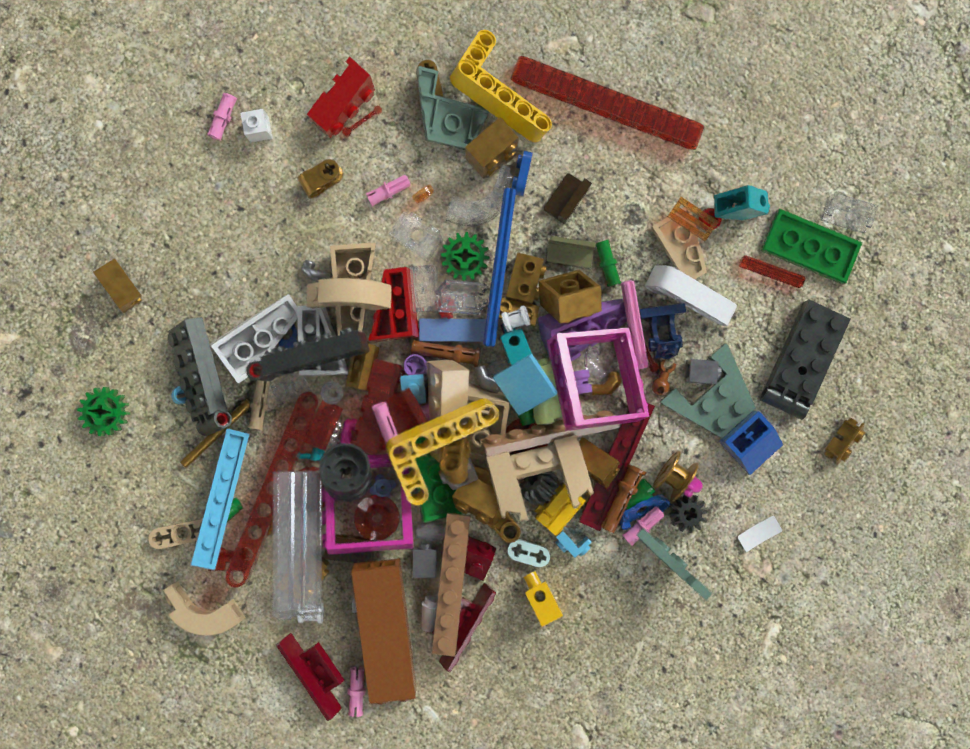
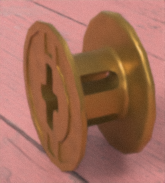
[653,450,699,501]

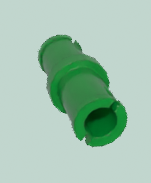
[596,240,621,287]

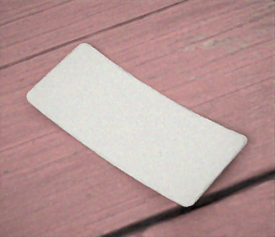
[738,516,782,552]

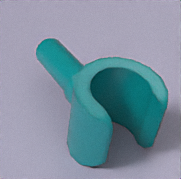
[292,447,325,461]

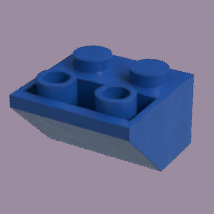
[719,411,783,475]

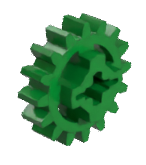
[441,232,490,282]
[77,387,130,436]

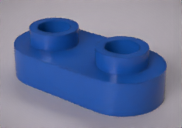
[511,151,533,197]

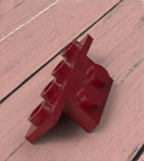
[432,583,496,672]
[276,633,345,721]

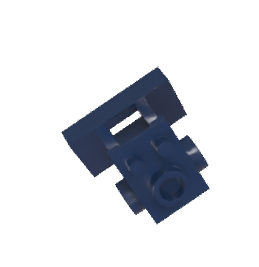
[639,303,686,359]

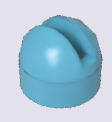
[171,386,186,405]

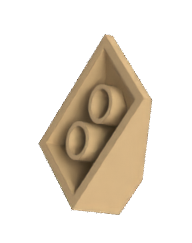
[466,384,510,461]

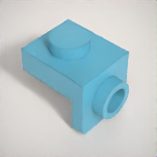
[400,374,427,406]
[555,530,591,558]

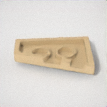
[651,203,707,279]

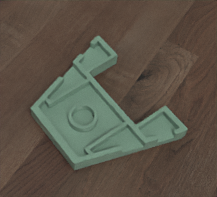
[416,66,490,150]
[660,343,756,438]
[637,528,713,600]

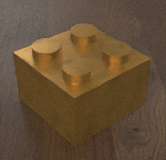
[465,117,518,179]
[538,270,602,323]

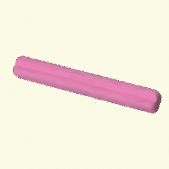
[621,280,648,369]

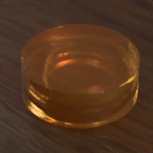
[412,184,435,204]

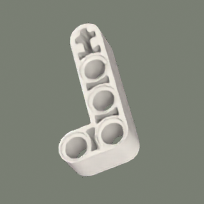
[645,265,737,327]

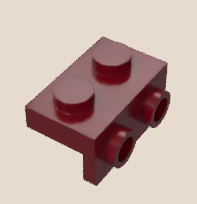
[441,536,496,581]

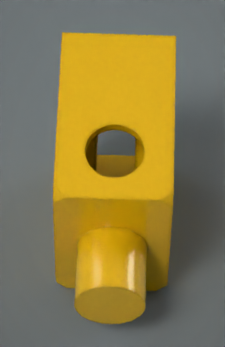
[523,571,563,627]

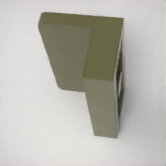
[546,236,596,269]

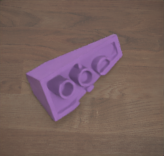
[538,298,627,361]

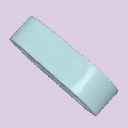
[507,539,550,567]

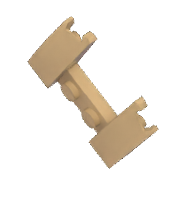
[486,435,593,522]

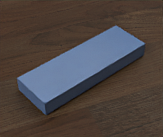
[419,319,486,342]

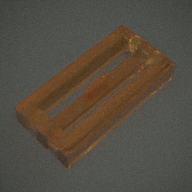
[667,197,719,242]

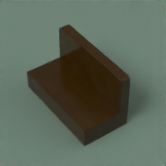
[543,173,592,225]

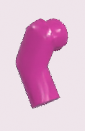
[340,418,359,444]
[683,476,703,497]

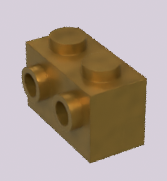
[506,252,547,304]
[453,480,501,526]

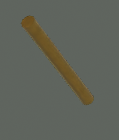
[180,399,251,468]

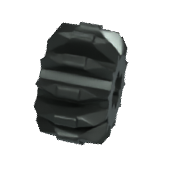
[519,471,559,506]
[668,495,708,533]

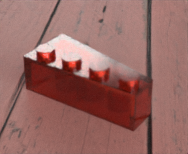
[350,358,406,455]

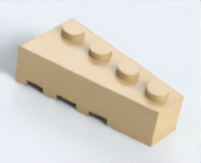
[330,242,376,335]
[427,360,469,462]

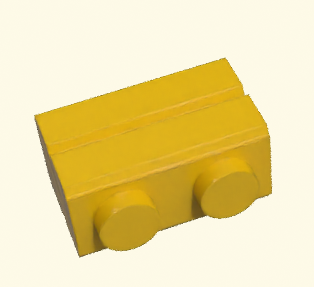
[534,482,586,536]

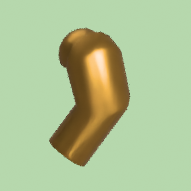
[591,371,622,396]

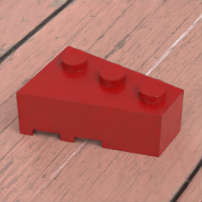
[307,56,375,138]
[368,267,419,342]

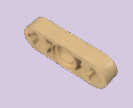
[148,518,203,549]

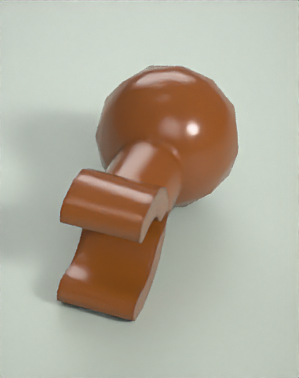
[652,359,676,396]

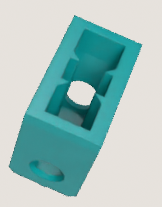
[714,185,770,220]
[500,323,532,366]

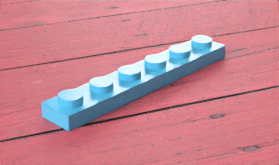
[191,429,249,570]

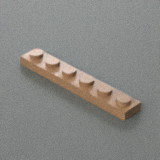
[480,410,620,457]
[432,513,471,656]

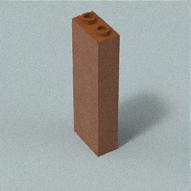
[351,558,417,704]

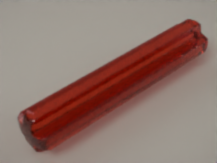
[739,255,806,288]

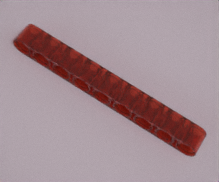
[510,56,705,150]
[225,391,321,588]

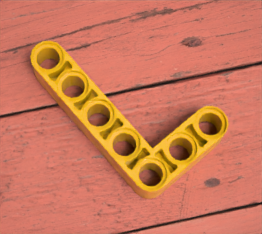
[450,30,552,143]
[386,398,499,505]

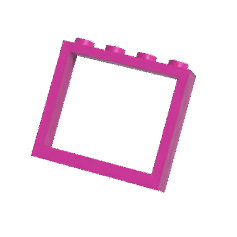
[546,328,649,431]
[321,454,413,554]

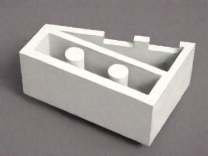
[297,306,349,376]

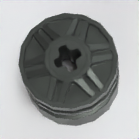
[319,443,372,502]

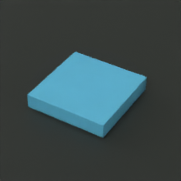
[493,353,558,415]

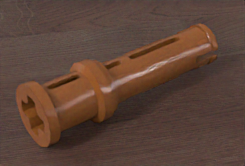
[411,340,481,367]
[601,463,647,533]

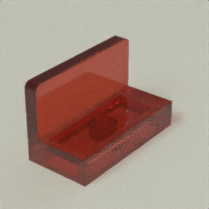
[383,388,428,435]

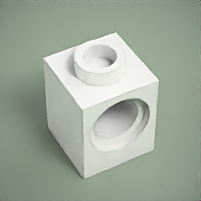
[241,109,273,143]

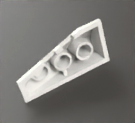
[210,294,297,383]

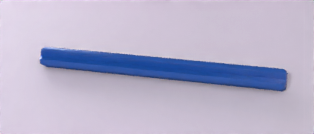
[483,188,516,347]

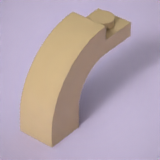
[307,278,391,310]
[163,581,246,635]

